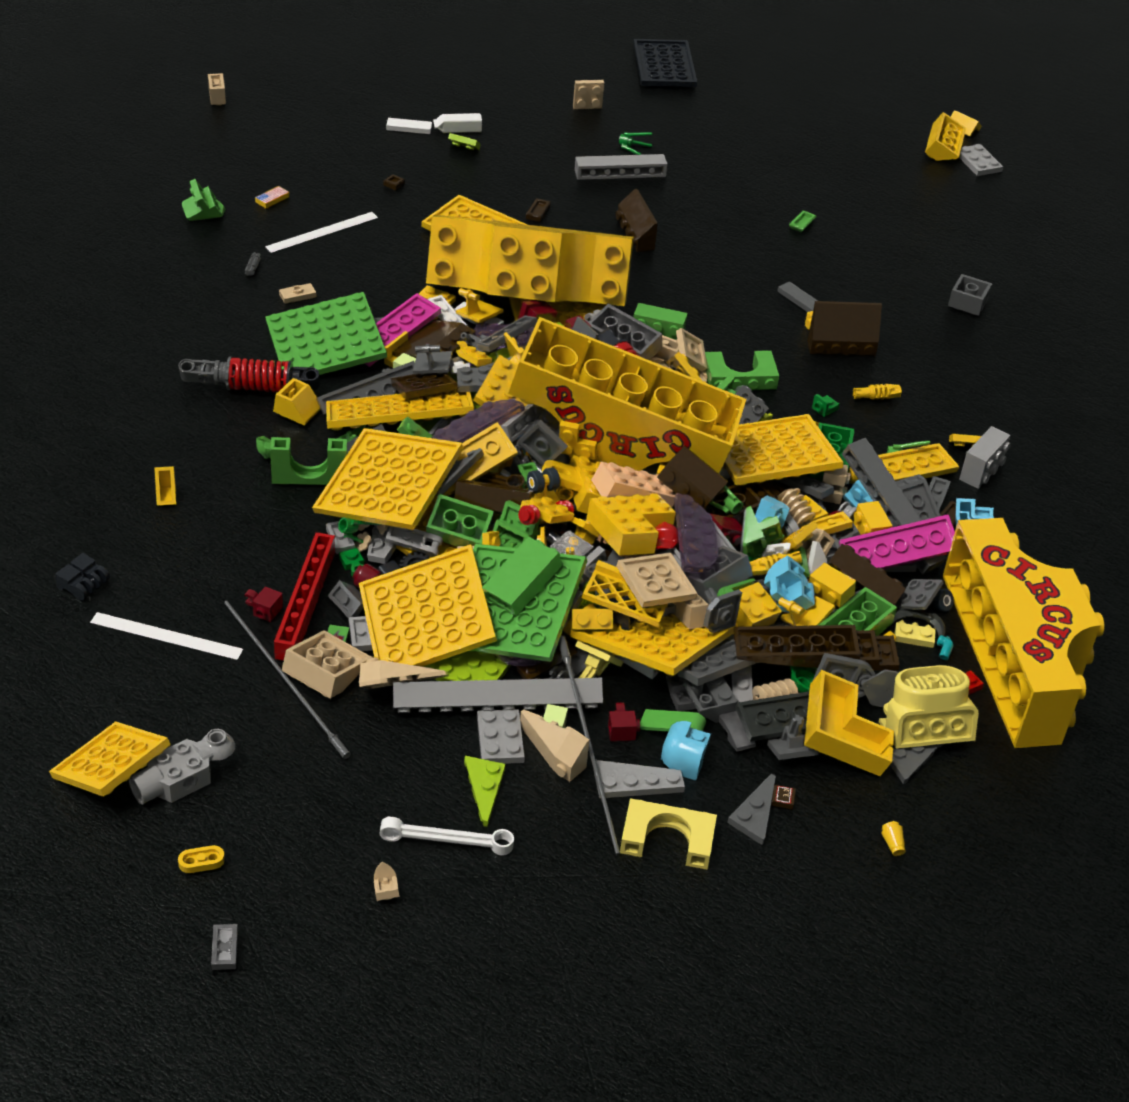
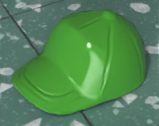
[256,436,271,459]

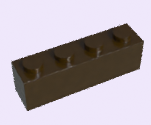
[454,479,535,515]
[827,544,906,605]

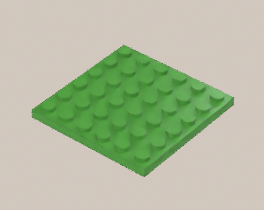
[265,292,387,375]
[470,544,587,662]

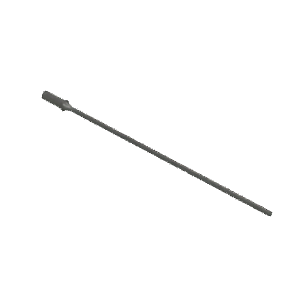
[224,601,351,759]
[558,636,620,855]

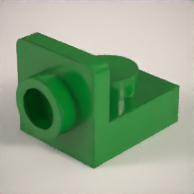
[812,394,840,417]

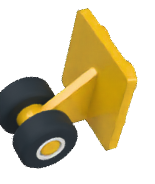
[527,467,560,525]

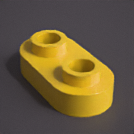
[178,845,225,873]

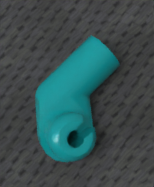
[937,635,953,660]

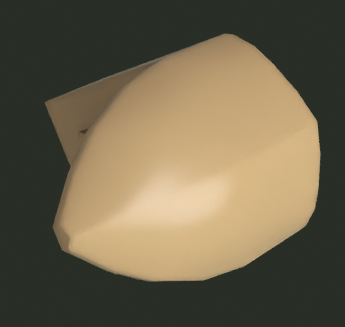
[374,862,400,901]

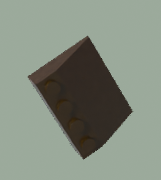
[807,301,882,356]
[392,320,476,359]

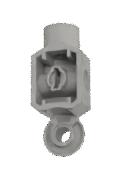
[128,729,235,804]

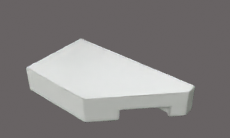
[808,541,827,577]
[761,543,791,557]

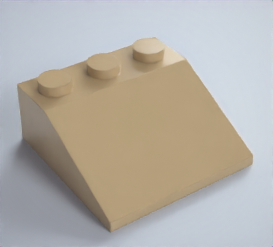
[282,630,372,699]

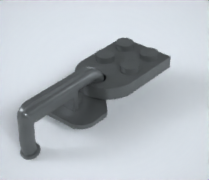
[813,653,899,707]

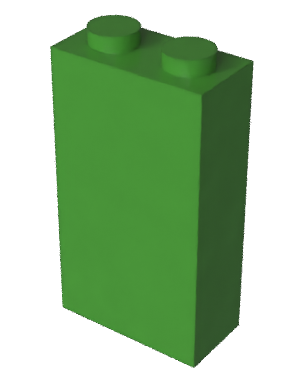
[482,536,563,616]

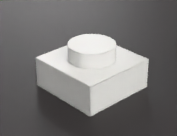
[449,361,470,375]

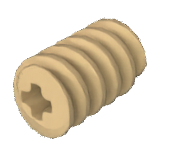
[778,488,815,529]
[752,678,798,700]

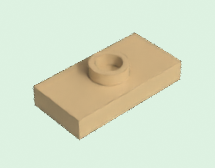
[279,283,316,304]

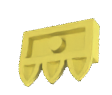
[895,620,935,648]

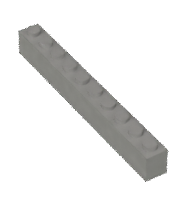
[393,678,603,713]

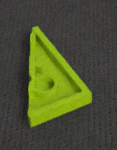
[464,756,505,826]

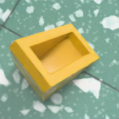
[155,466,176,506]

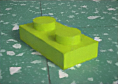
[448,133,481,151]

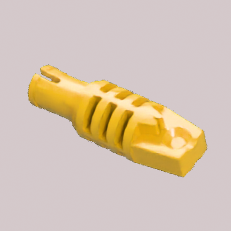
[853,384,902,400]
[750,551,802,576]

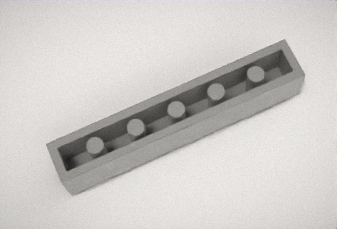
[575,154,667,180]

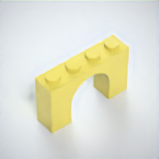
[620,799,717,870]

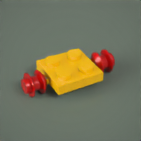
[518,497,574,525]

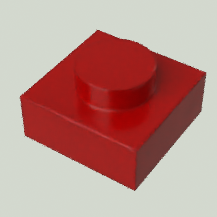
[965,671,984,695]

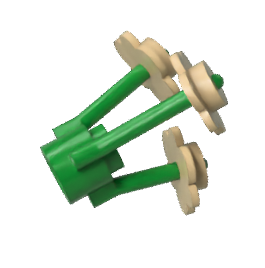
[338,517,389,553]

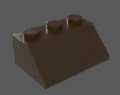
[657,446,728,514]

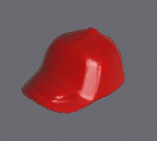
[654,522,681,549]

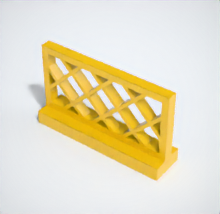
[581,560,668,627]

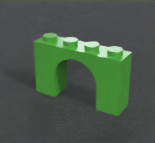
[705,351,779,390]
[270,437,347,485]

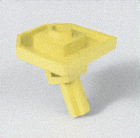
[576,641,624,678]

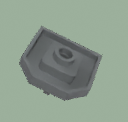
[703,588,743,634]
[767,715,819,760]

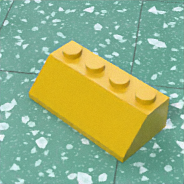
[925,112,966,161]

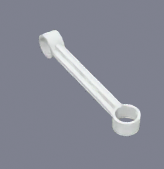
[380,817,514,855]

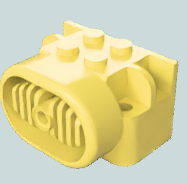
[879,665,979,749]

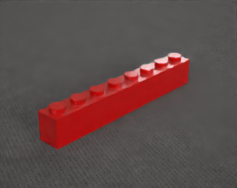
[274,533,335,660]

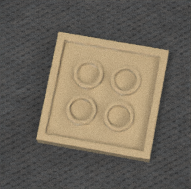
[616,553,697,608]

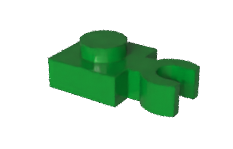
[339,548,364,576]

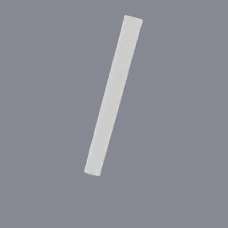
[265,212,378,253]
[90,612,243,660]

